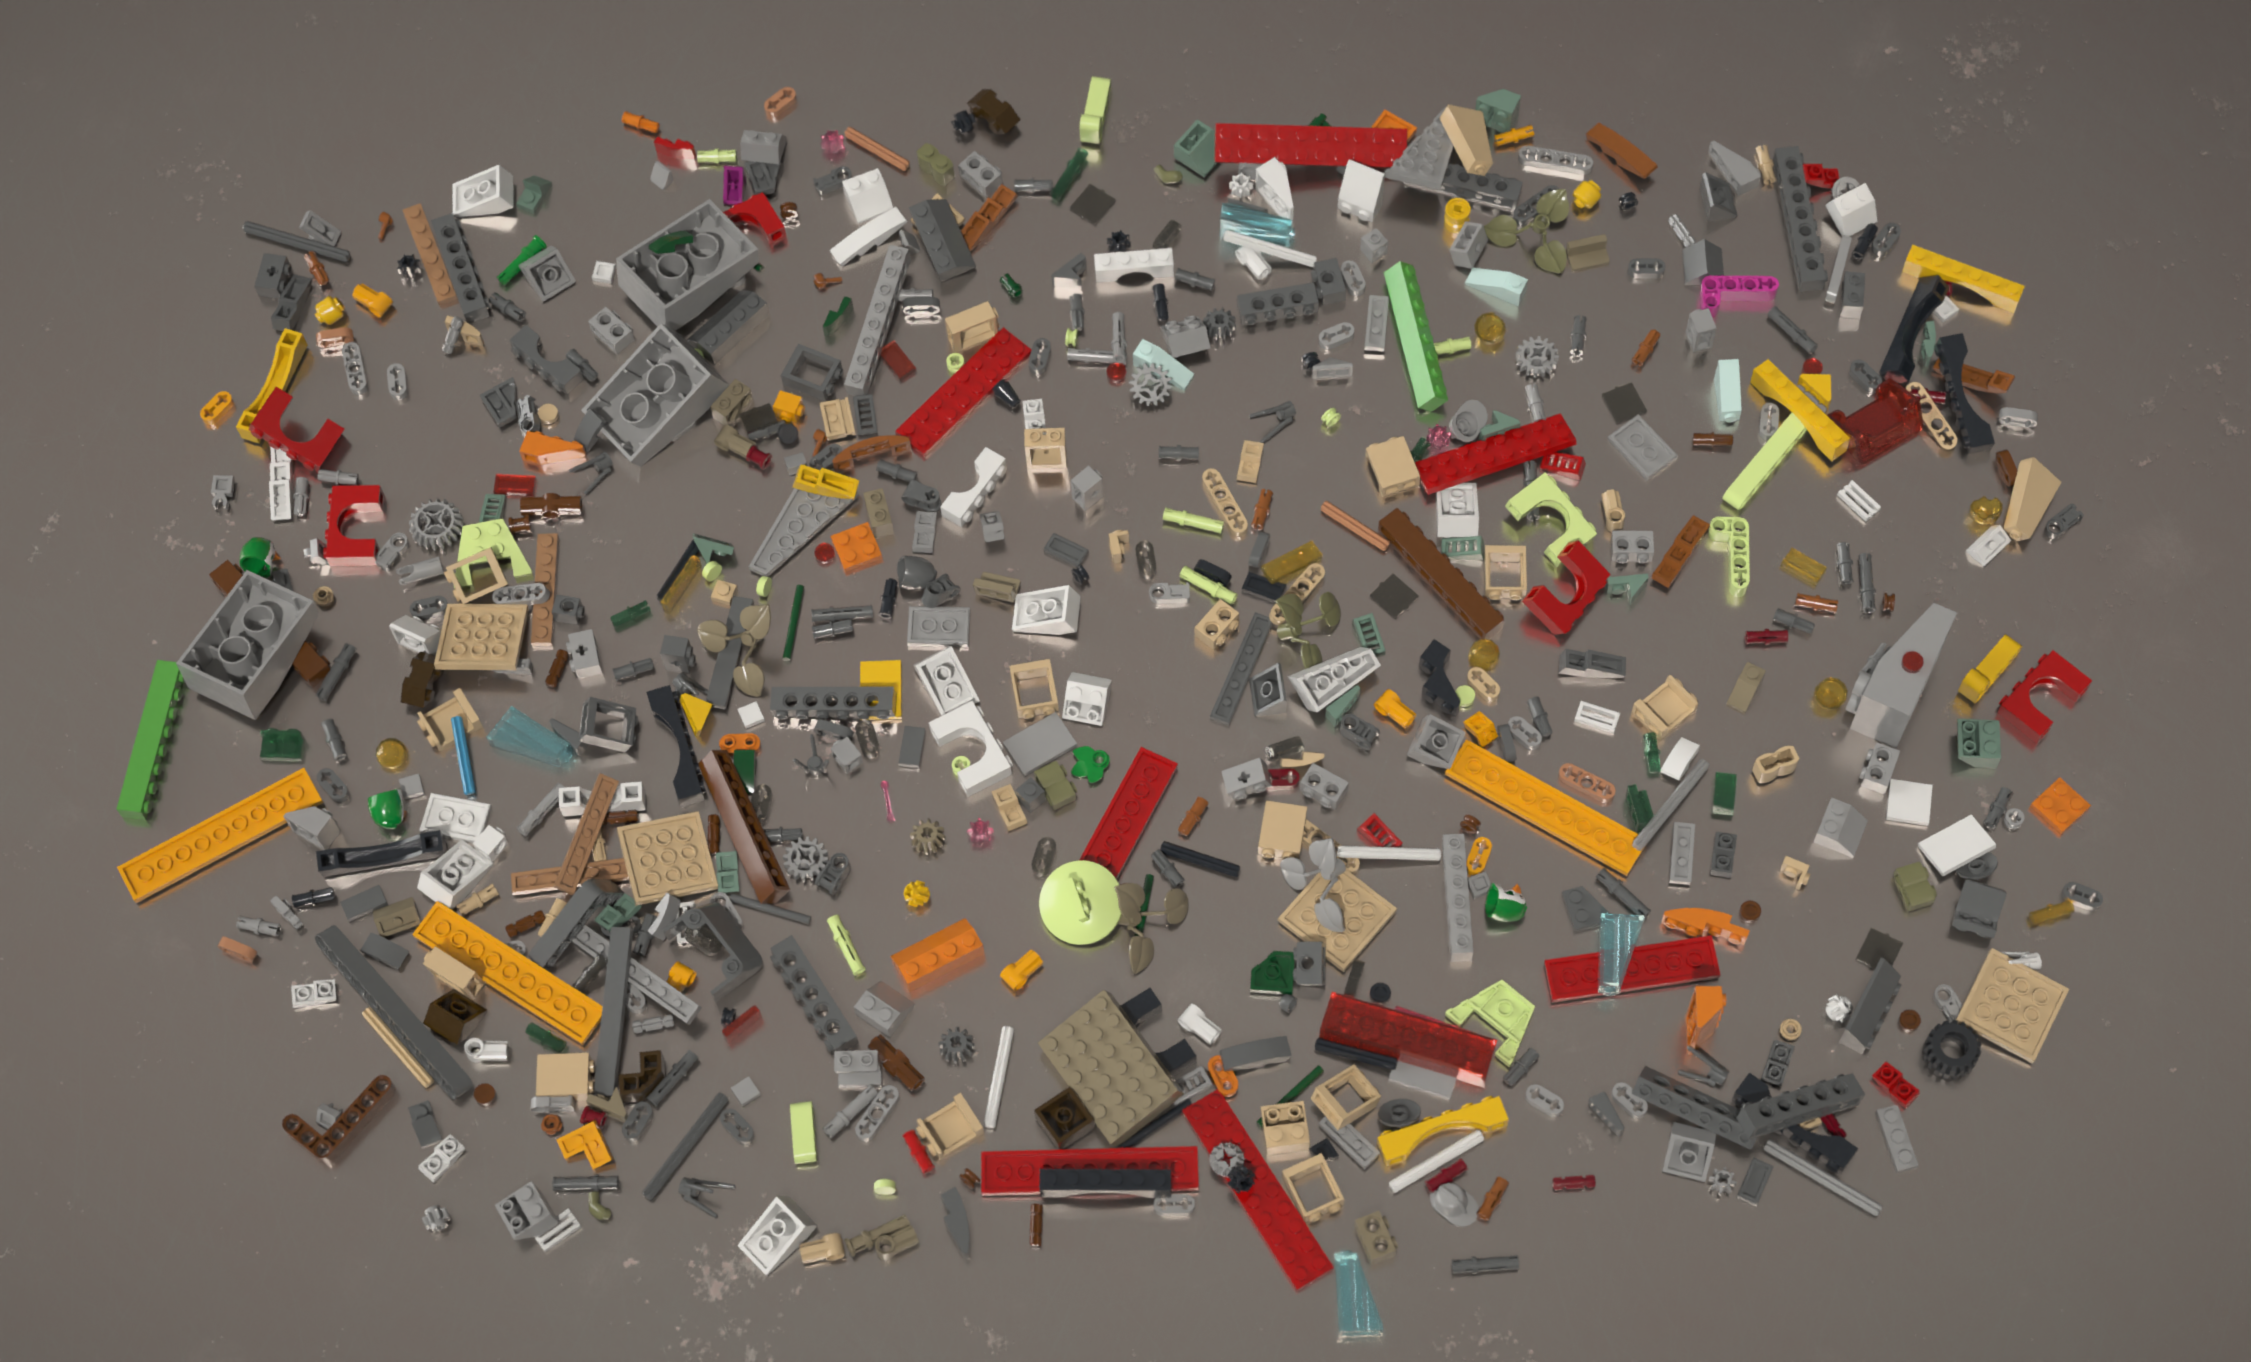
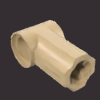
[1601,489,1625,532]
[799,1233,845,1264]

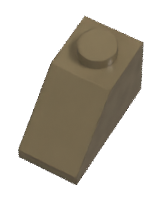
[1726,662,1766,713]

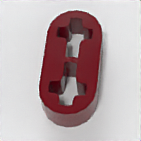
[1266,769,1300,790]

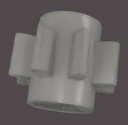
[1708,1167,1736,1196]
[422,1205,451,1232]

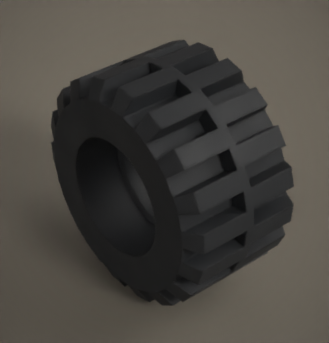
[1923,1020,1981,1080]

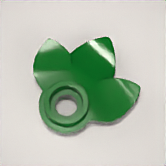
[1071,746,1110,784]

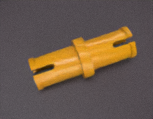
[1494,124,1534,147]

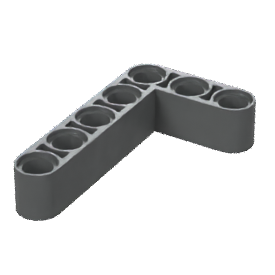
[528,879,625,970]

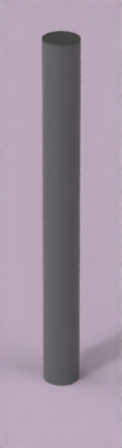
[730,893,811,924]

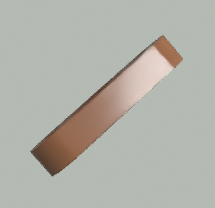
[1559,763,1616,803]

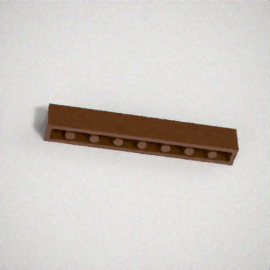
[1378,508,1504,642]
[209,560,331,688]
[698,750,790,904]

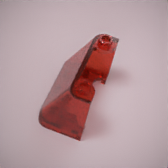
[1827,378,1923,464]

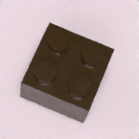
[1034,1086,1095,1149]

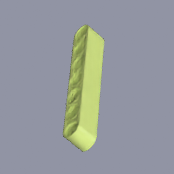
[1722,413,1807,510]

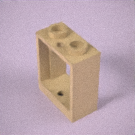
[945,301,1000,353]
[1024,428,1067,469]
[1484,545,1527,600]
[444,547,508,604]
[1009,659,1059,719]
[423,947,485,1000]
[1311,1065,1381,1130]
[1282,1153,1344,1223]

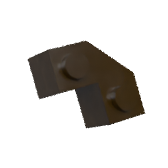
[967,89,1021,134]
[400,652,444,708]
[619,1050,665,1103]

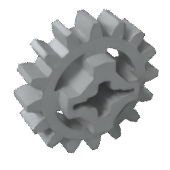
[1515,336,1559,378]
[1129,363,1172,406]
[783,836,829,882]

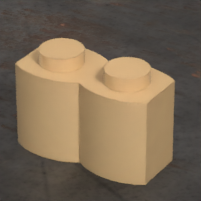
[1752,746,1800,783]

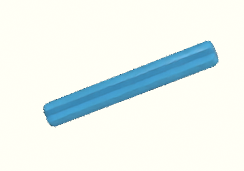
[451,716,475,795]

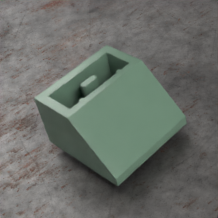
[1475,89,1521,133]
[1174,119,1217,178]
[1957,719,2001,768]

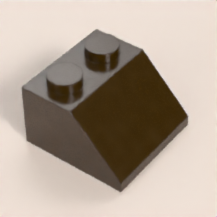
[423,989,487,1045]

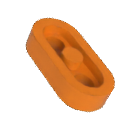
[719,733,761,756]
[1208,1055,1238,1097]

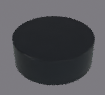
[778,423,798,443]
[1370,983,1391,1005]

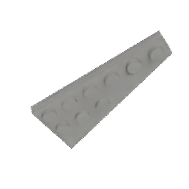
[1384,107,1454,190]
[748,488,859,577]

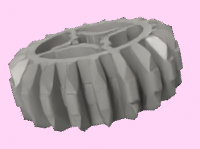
[409,498,464,551]

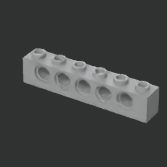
[1442,834,1473,962]

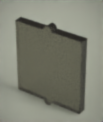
[1070,184,1116,225]
[1602,382,1647,423]
[739,403,778,434]
[1370,574,1419,619]
[1856,928,1903,970]

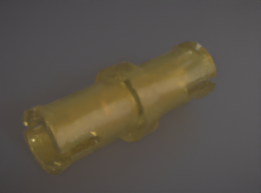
[2029,899,2075,925]

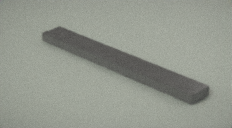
[593,927,633,1097]

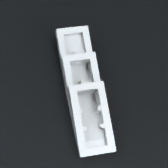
[830,207,908,266]
[269,446,293,521]

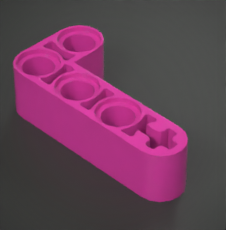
[1700,276,1779,317]

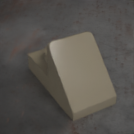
[586,1087,628,1122]

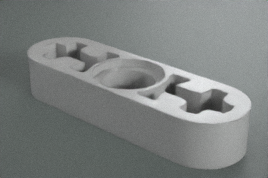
[342,342,368,395]
[492,583,550,605]
[855,1085,899,1142]

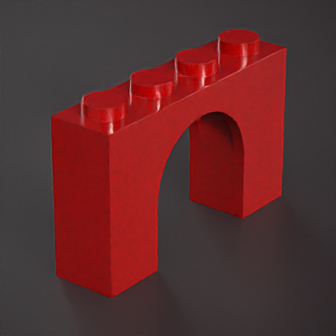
[723,192,786,245]
[249,387,345,472]
[323,485,384,566]
[1522,541,1611,635]
[1998,650,2092,744]

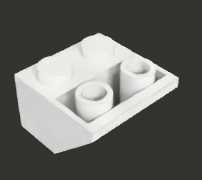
[1062,672,1112,726]

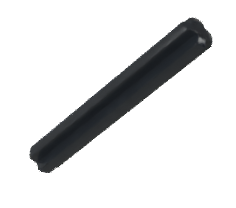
[656,539,699,603]
[1160,841,1240,877]
[1315,1038,1398,1070]

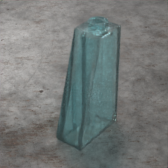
[1220,203,1295,247]
[486,706,573,767]
[1598,913,1644,996]
[1334,1250,1383,1337]

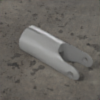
[396,556,444,585]

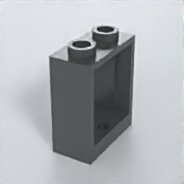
[781,344,843,401]
[578,697,638,752]

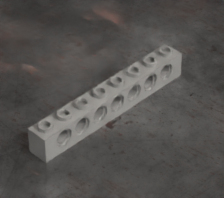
[844,245,911,396]

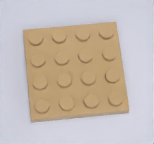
[434,604,528,670]
[617,811,718,906]
[1278,869,1397,972]
[1956,948,2069,1063]

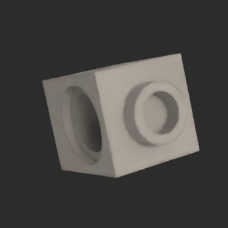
[1360,228,1388,263]
[831,737,863,774]

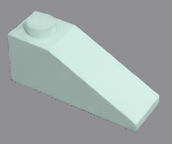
[1465,267,1528,306]
[1133,339,1194,391]

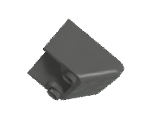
[662,902,763,1002]

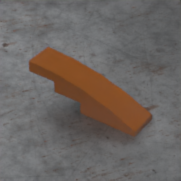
[1586,123,1658,179]
[961,184,1018,252]
[1651,515,1710,588]

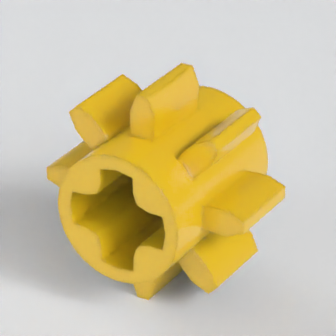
[904,880,930,907]

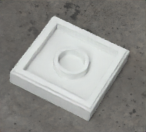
[1886,779,1933,826]

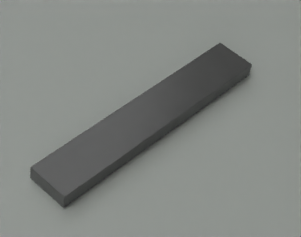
[706,596,754,710]
[1210,612,1273,726]

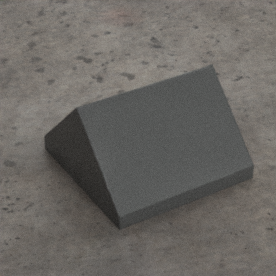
[1700,172,1738,221]
[1682,239,1724,285]
[1249,663,1287,716]

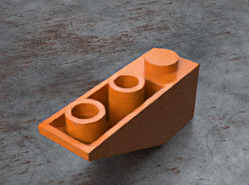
[519,431,586,465]

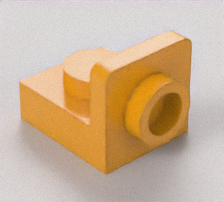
[1463,711,1498,747]

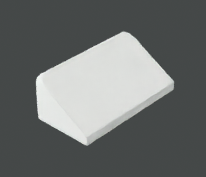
[1966,525,2011,566]

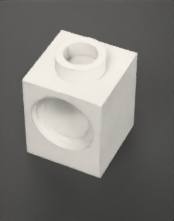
[473,825,508,862]

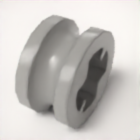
[2004,808,2024,829]

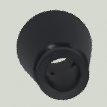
[992,379,1021,409]

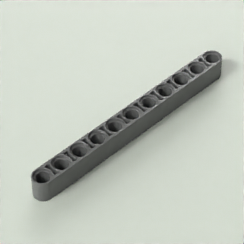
[315,925,473,1099]

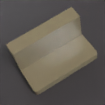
[1566,234,1610,271]
[973,572,1021,603]
[373,897,421,937]

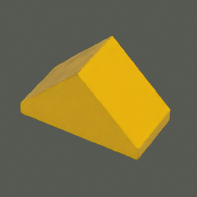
[1797,374,1831,410]
[679,693,712,737]

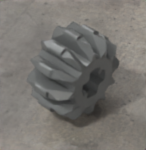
[1203,307,1236,341]
[938,1027,975,1064]

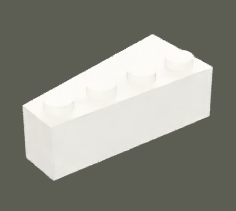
[1287,647,1381,712]

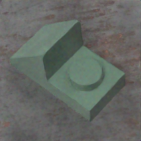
[516,175,552,214]
[1479,410,1520,441]
[692,533,734,564]
[1606,573,1649,605]

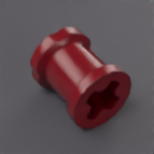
[746,445,772,470]
[580,1106,608,1130]

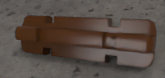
[545,649,569,688]
[602,809,638,825]
[707,814,720,854]
[505,910,546,937]
[1029,1204,1043,1247]

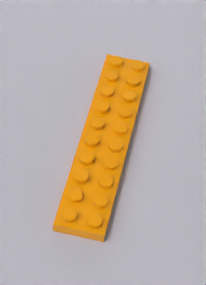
[1445,739,1647,876]
[117,768,324,903]
[412,901,603,1045]

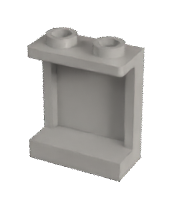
[834,1050,882,1088]

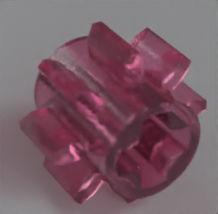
[821,130,844,154]
[1426,424,1451,450]
[967,818,993,846]

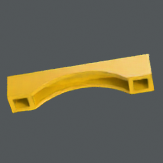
[1902,245,2025,313]
[236,328,308,443]
[1750,359,1850,461]
[1377,1096,1509,1167]

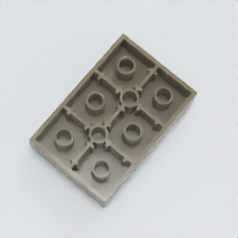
[1038,990,1185,1147]

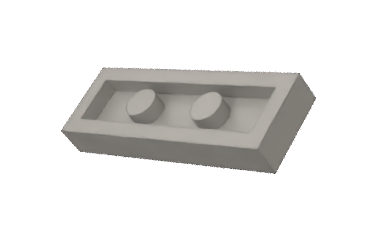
[1365,295,1389,352]
[1669,822,1695,885]
[1875,1105,1919,1173]
[1318,1116,1380,1170]

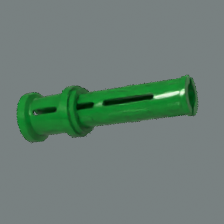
[496,235,547,286]

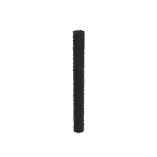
[1117,1099,1192,1148]

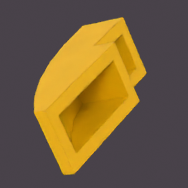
[793,464,859,499]

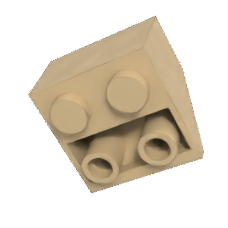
[1261,1101,1310,1155]

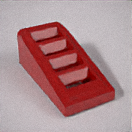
[1540,452,1586,480]
[1357,813,1403,847]

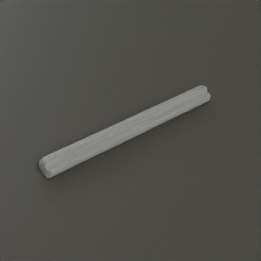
[1632,759,1709,851]
[1764,1139,1883,1216]

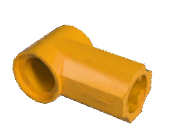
[352,283,393,318]
[1373,689,1416,729]
[1000,950,1043,991]
[666,961,697,993]

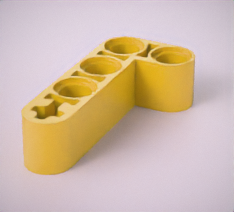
[1958,634,2023,704]

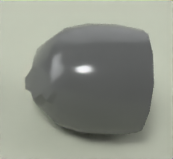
[897,555,937,591]

